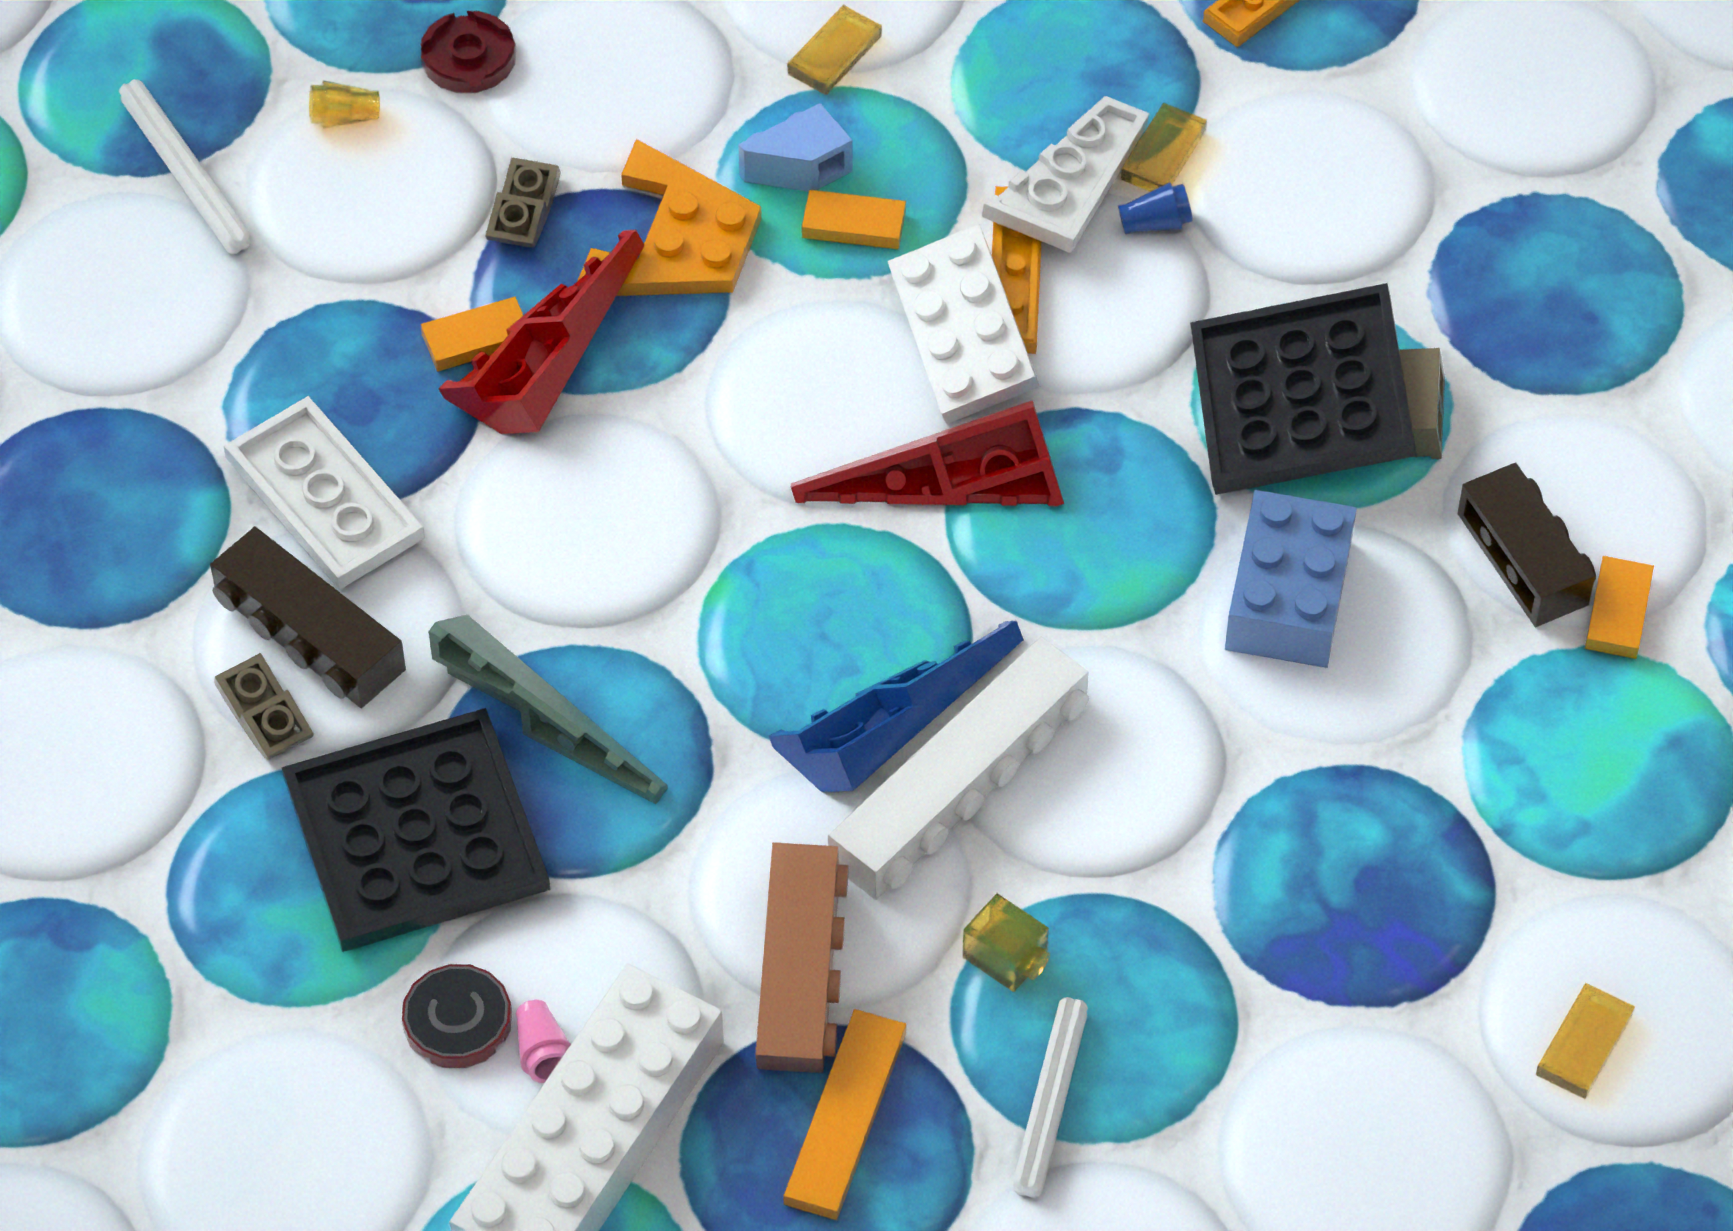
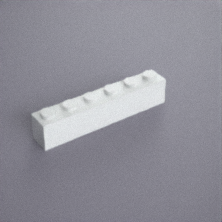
[828,636,1089,900]

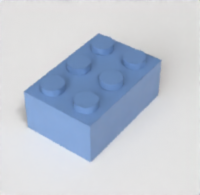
[1225,490,1357,668]

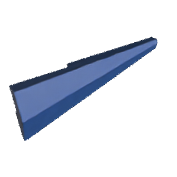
[769,621,1024,792]

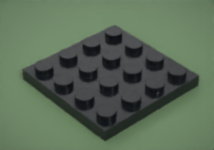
[1190,283,1417,495]
[282,708,550,952]

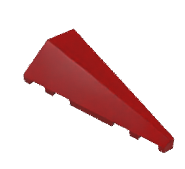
[439,229,645,434]
[791,400,1064,506]

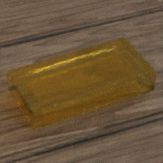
[787,5,882,95]
[1121,103,1207,192]
[1535,982,1635,1099]

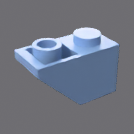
[738,103,853,192]

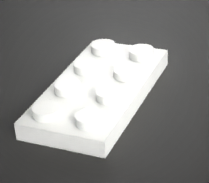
[888,224,1040,424]
[224,396,425,590]

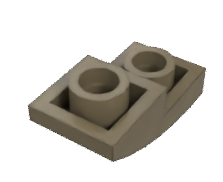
[485,157,561,248]
[214,653,314,760]

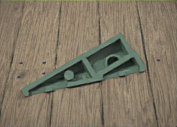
[428,615,668,804]

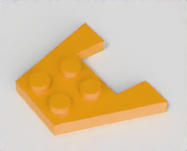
[578,139,762,296]

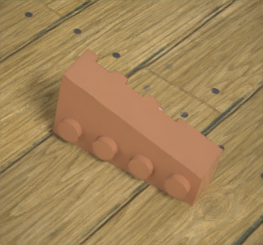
[755,842,849,1073]

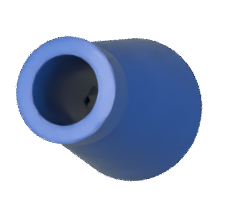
[1118,182,1193,234]

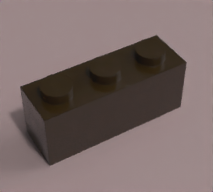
[1457,462,1596,628]

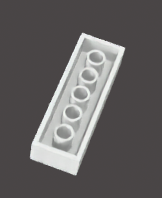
[449,963,724,1231]

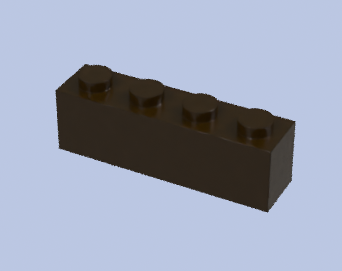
[210,526,406,709]

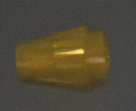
[309,80,380,129]

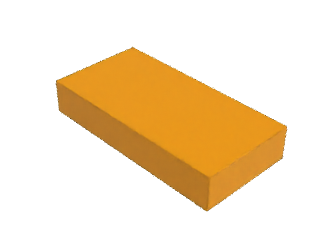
[802,190,906,250]
[421,297,523,372]
[1585,556,1654,659]

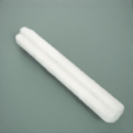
[1013,997,1088,1198]

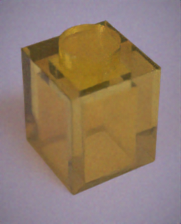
[962,893,1050,992]

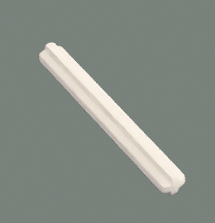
[119,79,251,254]

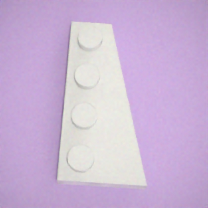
[981,96,1150,253]

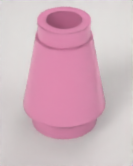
[516,1000,571,1083]

